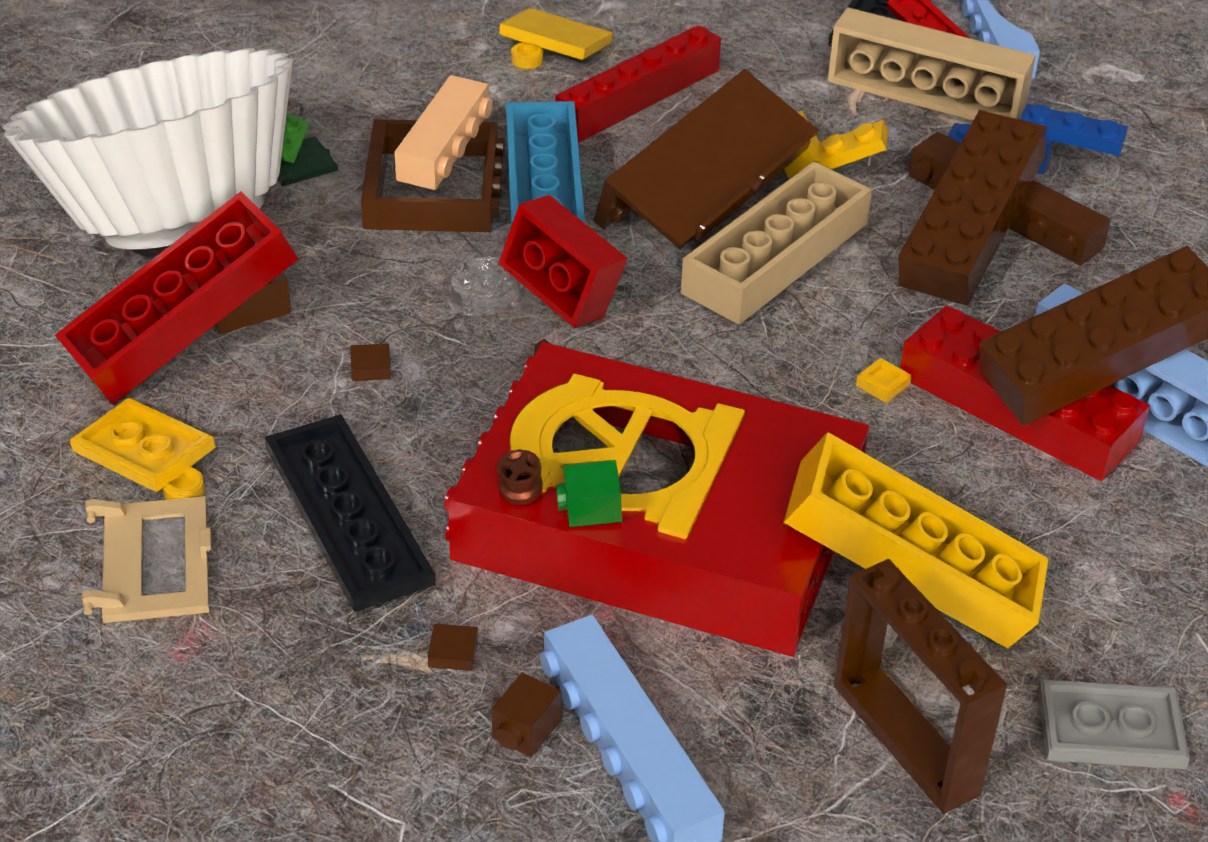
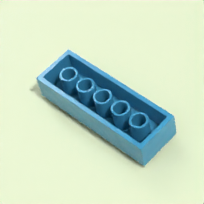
[506,101,585,229]

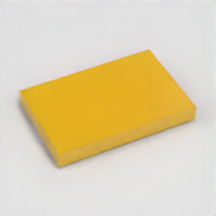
[499,8,613,60]
[69,398,216,492]

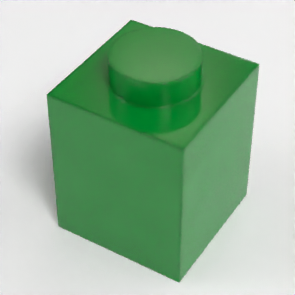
[556,460,622,527]

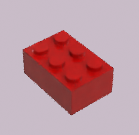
[498,194,628,329]

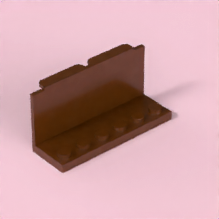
[593,69,819,249]

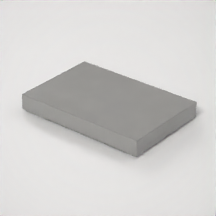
[1038,679,1190,769]

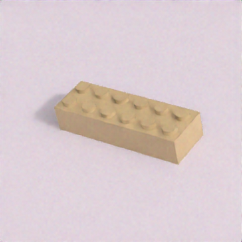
[828,7,1036,120]
[680,162,872,325]

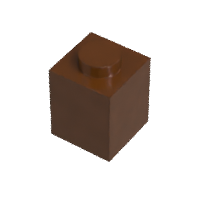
[492,672,561,758]

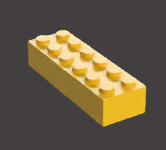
[784,432,1049,649]

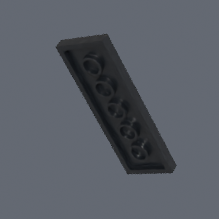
[265,414,436,612]

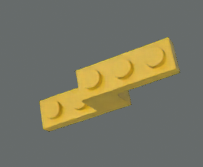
[784,110,889,179]

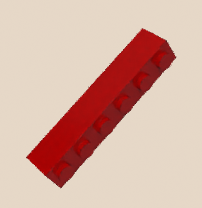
[555,25,721,143]

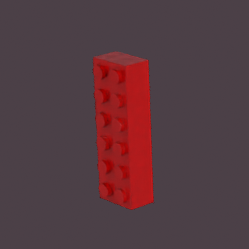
[55,191,298,405]
[900,305,1150,482]

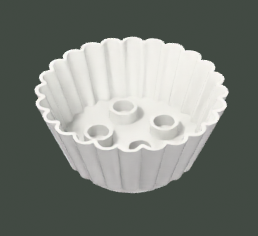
[3,48,293,249]

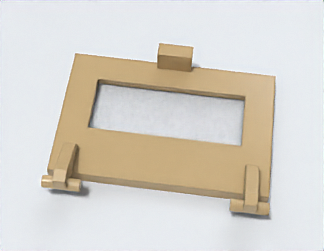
[82,496,211,623]

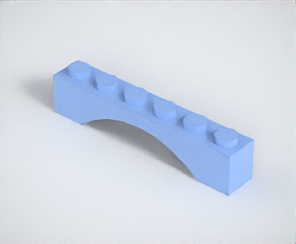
[956,0,1040,78]

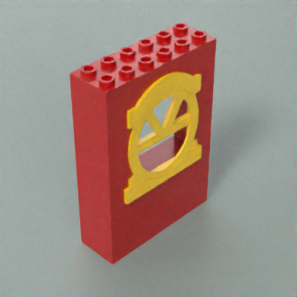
[444,342,870,657]

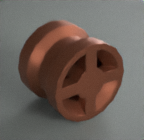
[497,449,543,505]

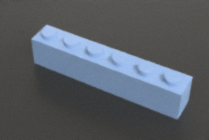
[540,614,725,842]

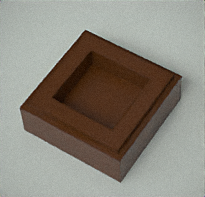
[351,343,391,381]
[428,624,478,671]

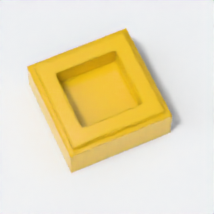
[856,357,911,403]

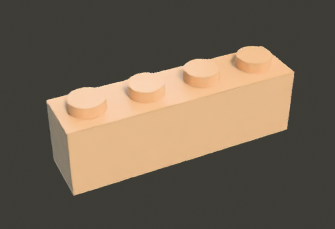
[394,75,493,190]

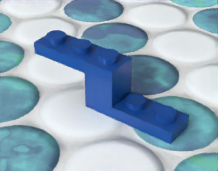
[948,104,1128,174]

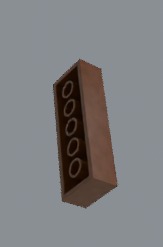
[898,110,1047,305]
[980,245,1208,426]

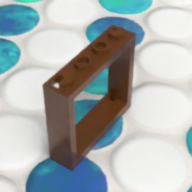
[361,119,504,233]
[834,559,1007,814]

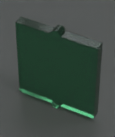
[277,136,338,187]

